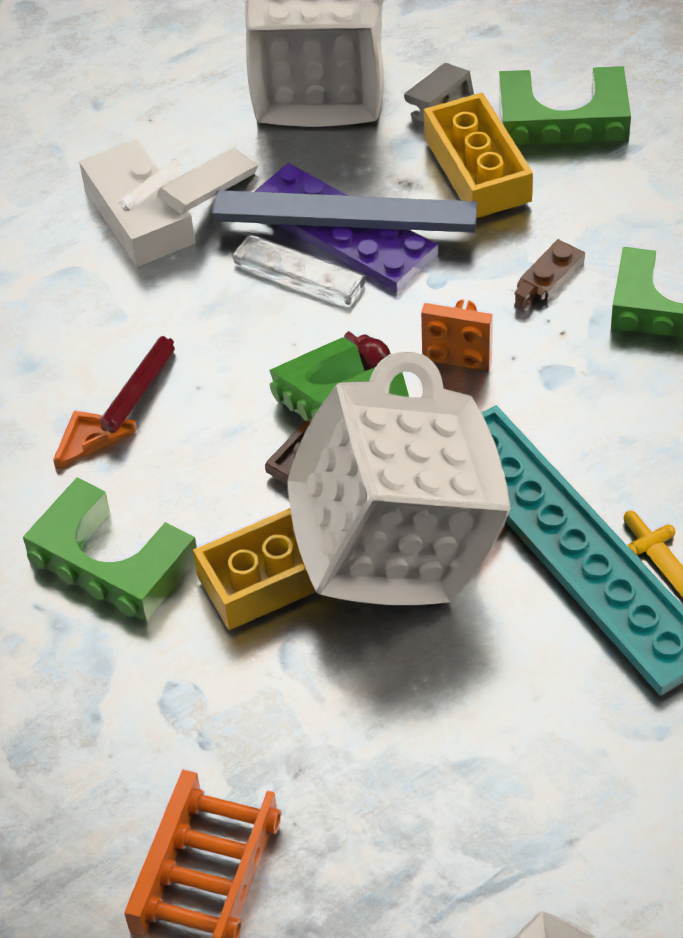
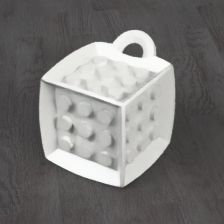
[245,0,385,127]
[287,351,511,605]

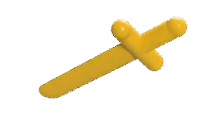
[623,510,683,598]

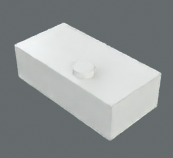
[79,139,196,267]

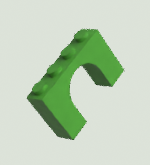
[499,66,631,145]
[611,247,683,337]
[269,337,410,422]
[23,477,197,622]

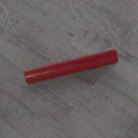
[100,336,175,433]

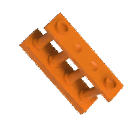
[124,769,282,938]

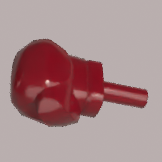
[344,331,391,372]

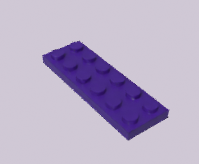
[254,163,438,292]

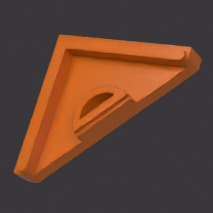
[53,410,137,468]

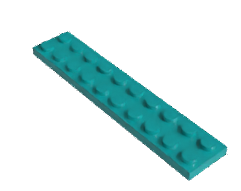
[481,404,683,696]

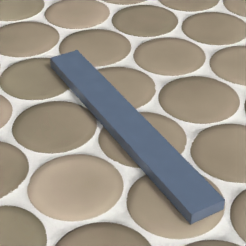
[212,190,477,233]

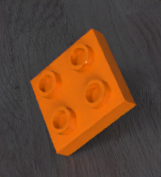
[421,299,493,371]

